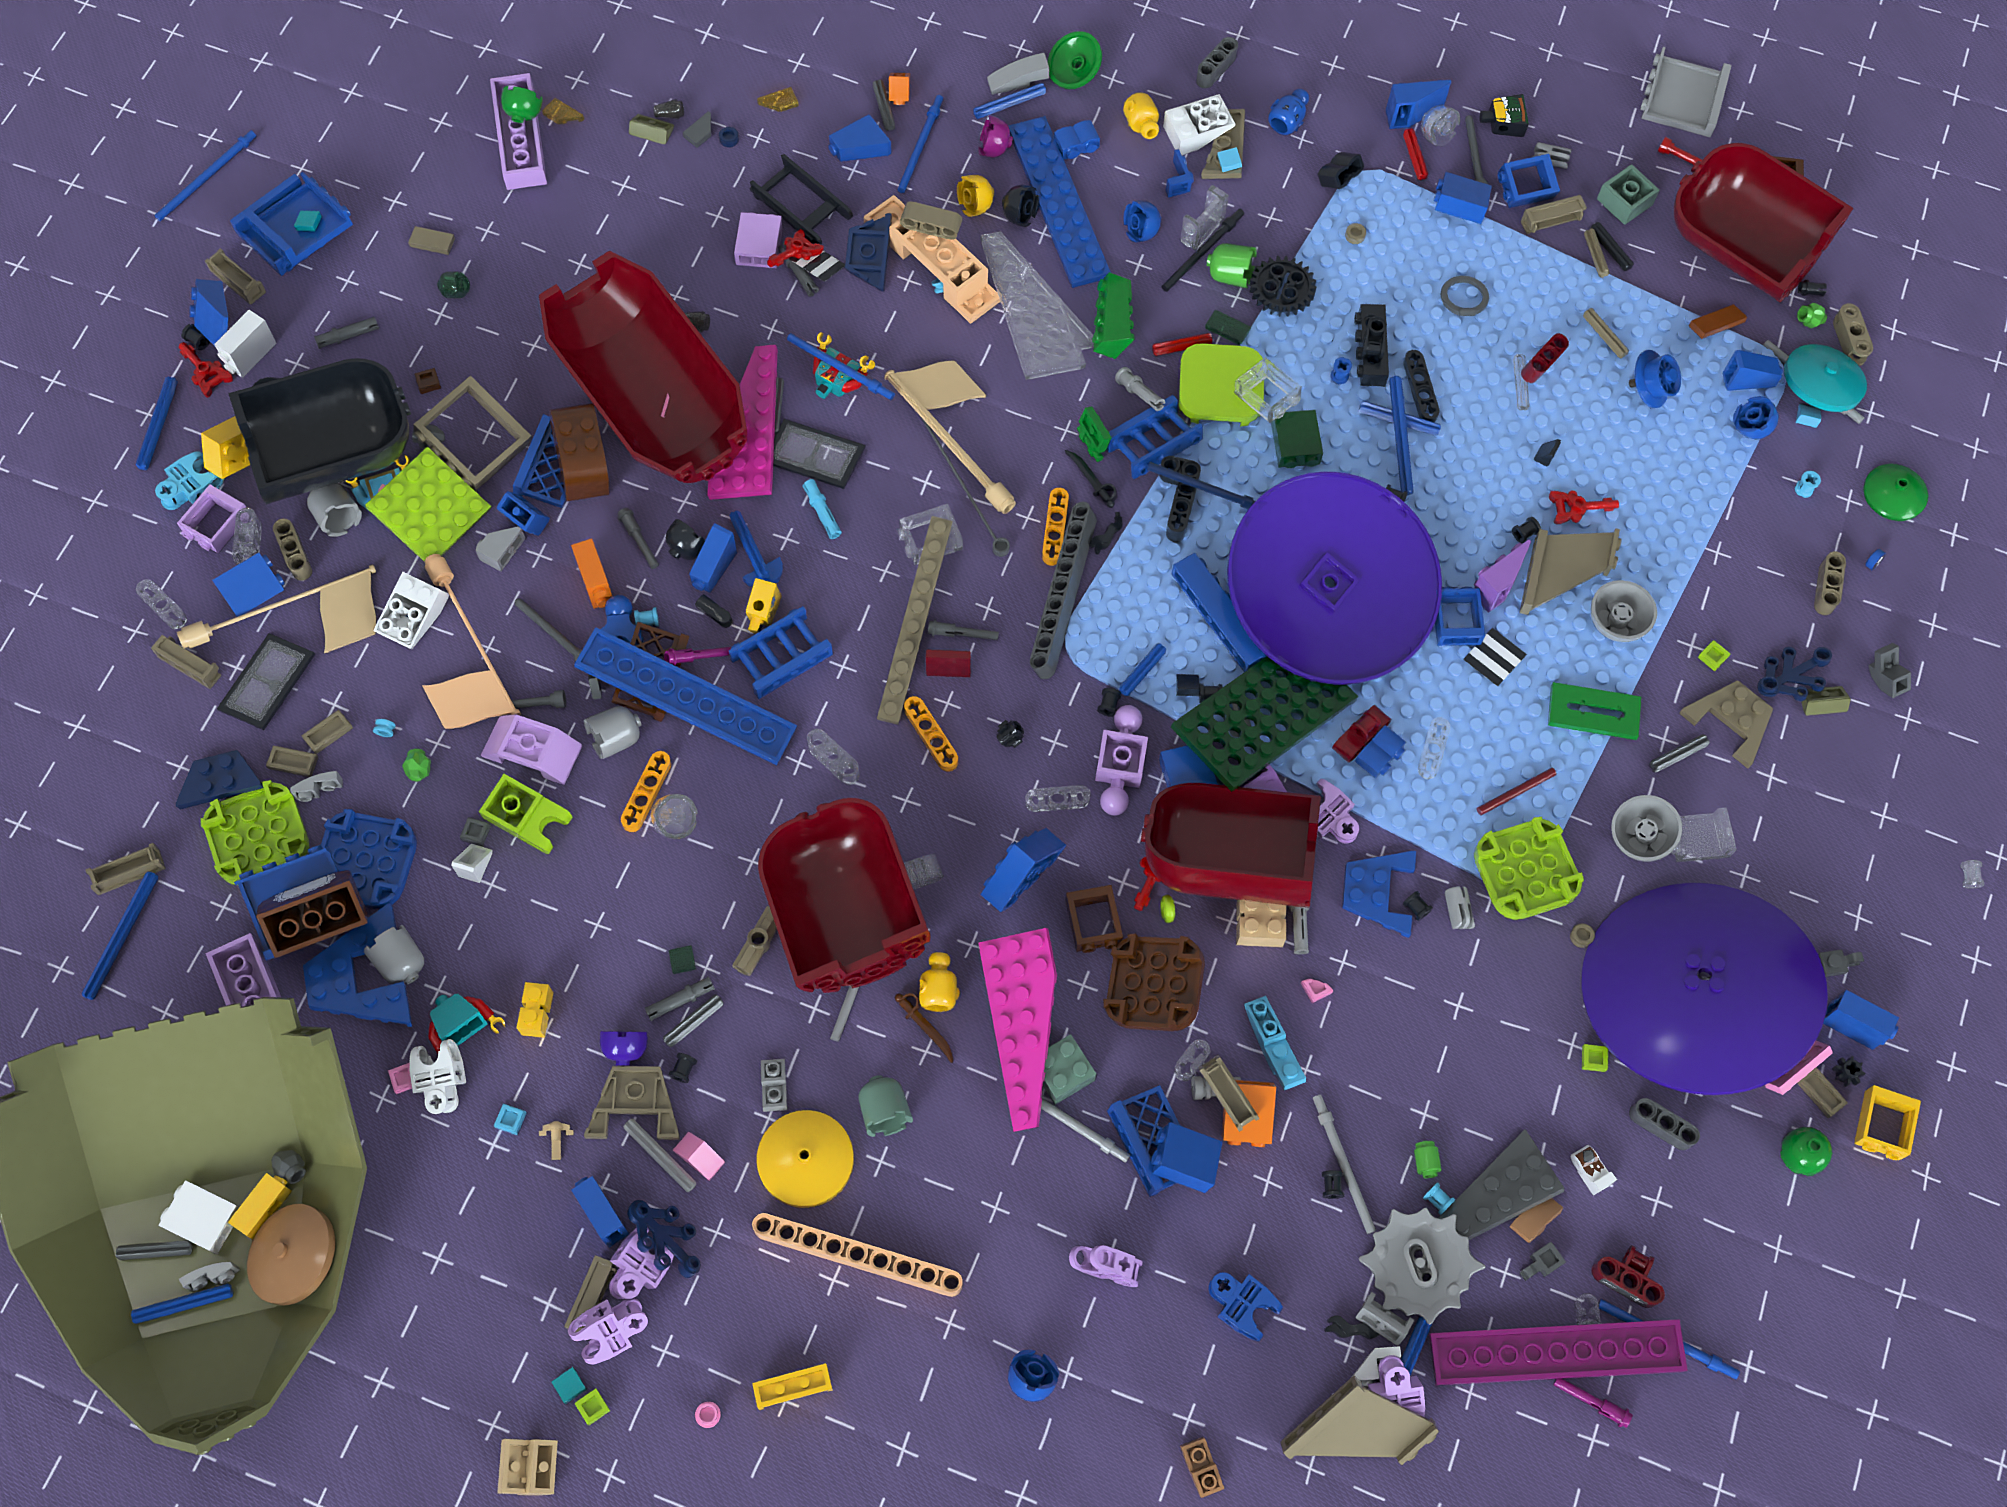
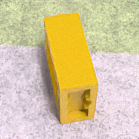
[1854,1085,1921,1160]

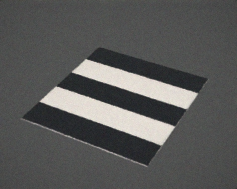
[788,251,845,282]
[1463,627,1527,686]

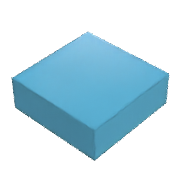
[1217,147,1242,172]
[494,1104,527,1135]

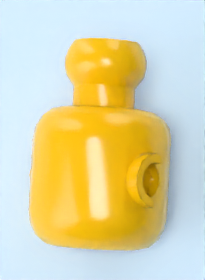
[1123,92,1159,139]
[919,952,960,1012]

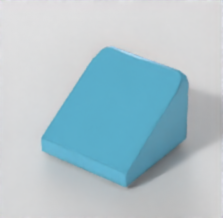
[1796,404,1821,428]

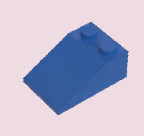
[189,279,228,346]

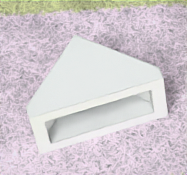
[451,844,493,883]

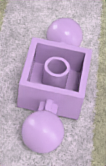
[1095,705,1148,816]

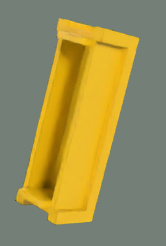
[752,1363,833,1410]

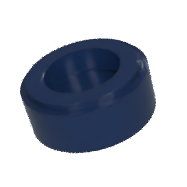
[719,127,739,147]

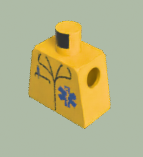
[746,578,782,634]

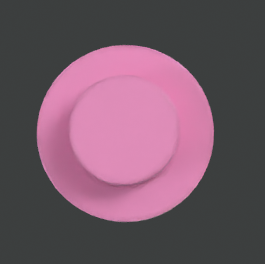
[695,1402,721,1428]

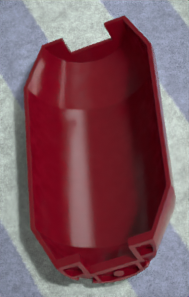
[539,250,747,483]

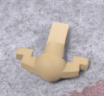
[539,1121,573,1160]

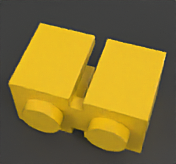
[517,982,553,1038]

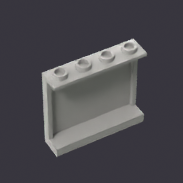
[1640,47,1732,137]

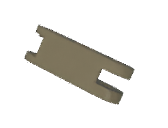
[1833,303,1873,366]

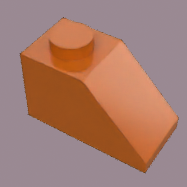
[889,73,910,105]

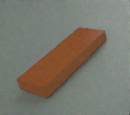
[1688,304,1747,339]

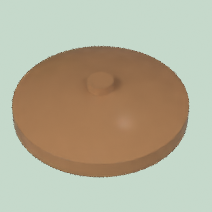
[247,1204,335,1306]

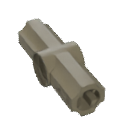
[732,906,777,976]

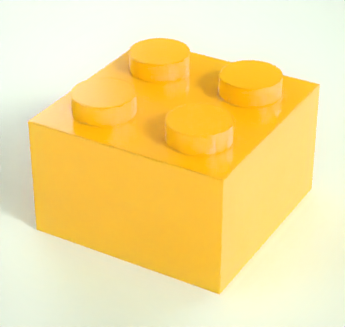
[201,416,250,479]

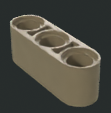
[900,201,963,240]
[273,518,312,581]
[1814,551,1846,615]

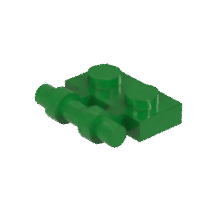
[1077,406,1112,462]

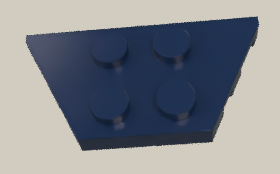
[845,213,892,291]
[176,750,264,810]

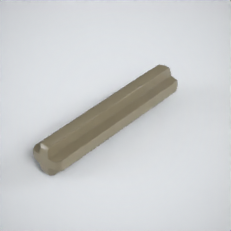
[1584,229,1610,278]
[1583,308,1629,359]

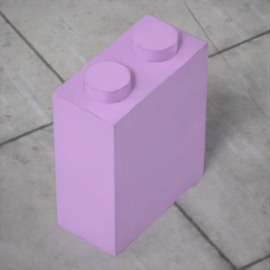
[734,212,783,268]

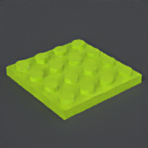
[365,447,492,561]

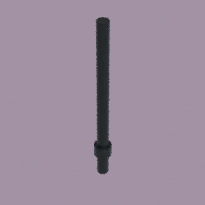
[1162,209,1244,292]

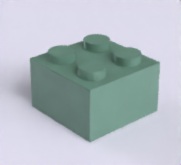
[1597,164,1660,225]
[1043,1034,1096,1105]

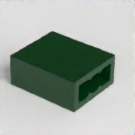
[1271,410,1323,468]

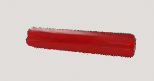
[1403,128,1428,180]
[1152,333,1213,356]

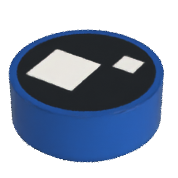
[1865,549,1886,571]

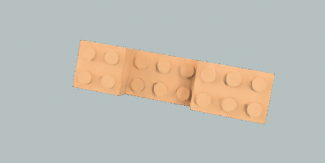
[864,195,1001,324]

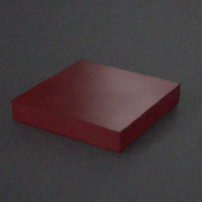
[926,649,971,677]

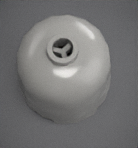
[307,483,362,537]
[584,706,642,759]
[364,925,424,984]

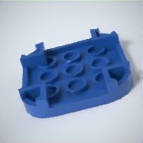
[321,809,417,909]

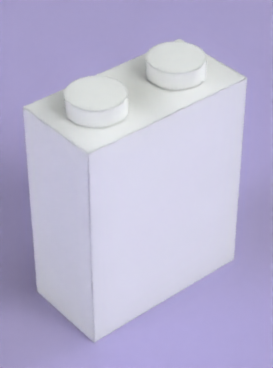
[214,310,277,378]
[159,1180,239,1254]

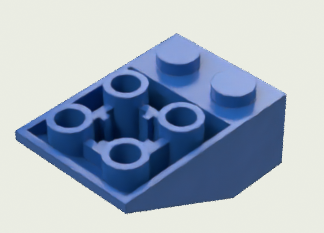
[1386,80,1451,129]

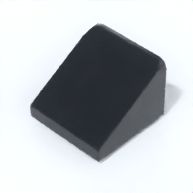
[1534,439,1561,467]
[1176,674,1200,696]

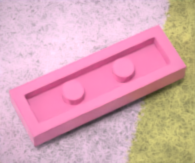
[1765,1041,1833,1095]

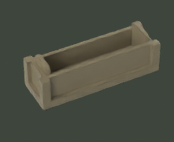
[1520,195,1587,234]
[205,248,266,305]
[151,635,221,689]
[85,843,166,896]
[1198,1055,1260,1132]
[564,1255,617,1333]

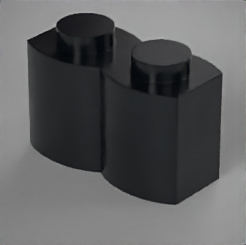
[1317,152,1364,189]

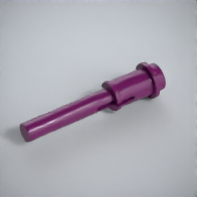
[664,647,731,666]
[1553,1379,1633,1428]

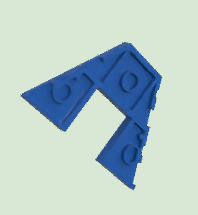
[303,902,412,1027]

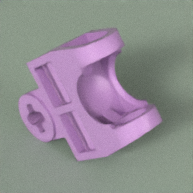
[1316,779,1359,844]
[609,1227,674,1300]
[1069,1246,1143,1287]
[568,1298,648,1364]
[1368,1355,1425,1417]

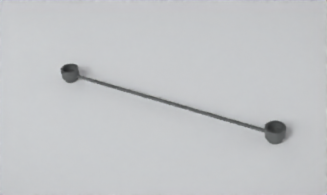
[920,416,1010,557]

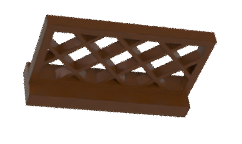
[611,622,689,722]

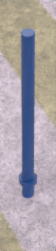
[154,130,256,221]

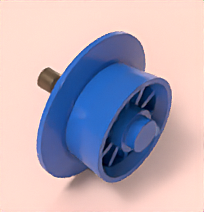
[1629,350,1681,408]

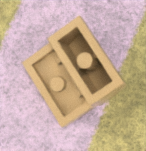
[498,1439,558,1495]

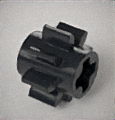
[997,720,1024,748]
[1832,1056,1866,1087]

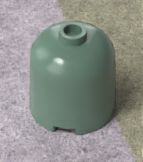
[858,1075,913,1137]

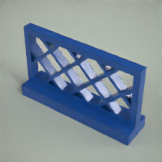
[513,414,566,508]
[1107,1085,1180,1197]

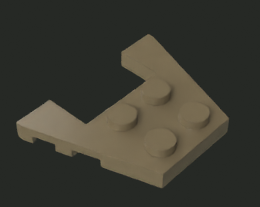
[1679,680,1773,769]
[584,1066,680,1140]

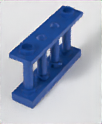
[1106,395,1203,479]
[728,606,833,699]

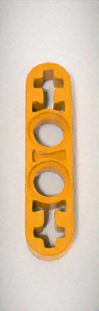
[1042,488,1069,566]
[904,696,958,772]
[621,751,671,832]

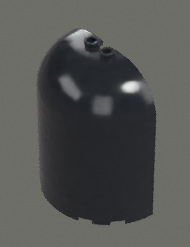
[228,358,411,504]

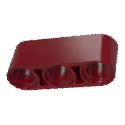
[1521,333,1569,383]

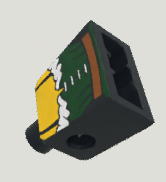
[1479,94,1529,137]

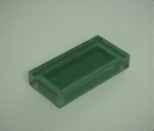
[1205,310,1251,345]

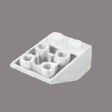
[1163,94,1235,155]
[373,572,449,649]

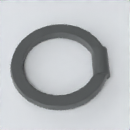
[1440,276,1489,316]

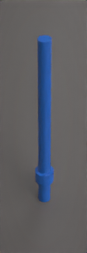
[897,95,944,193]
[787,333,895,400]
[1597,1299,1740,1380]

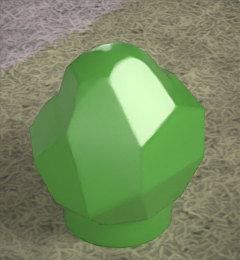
[1797,303,1827,328]
[402,749,431,782]

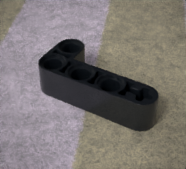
[1159,456,1201,542]

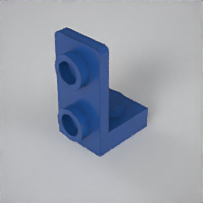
[1165,149,1194,198]

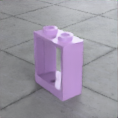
[177,485,250,553]

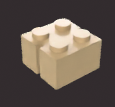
[1236,900,1286,947]

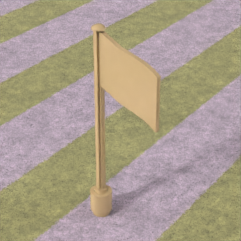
[884,361,1016,514]

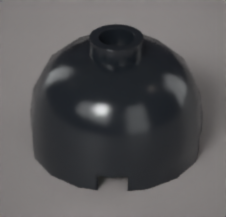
[1002,185,1039,227]
[665,519,705,560]

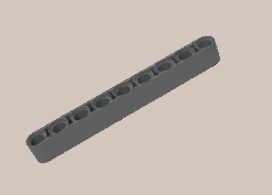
[1030,501,1097,679]

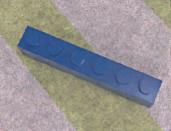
[1171,552,1267,672]

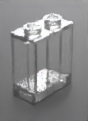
[1234,357,1302,423]
[897,504,963,565]

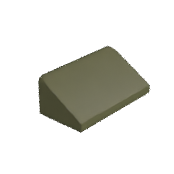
[629,114,674,144]
[1799,686,1851,716]

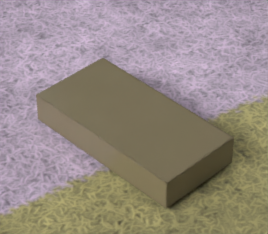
[408,226,455,255]
[301,710,353,754]
[266,745,318,777]
[1797,1067,1848,1118]

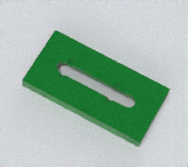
[1548,682,1641,740]

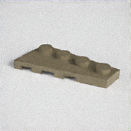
[1201,109,1245,179]

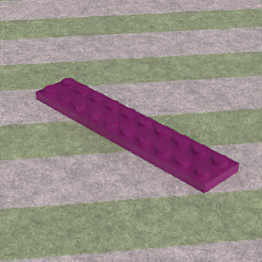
[1429,1319,1688,1386]

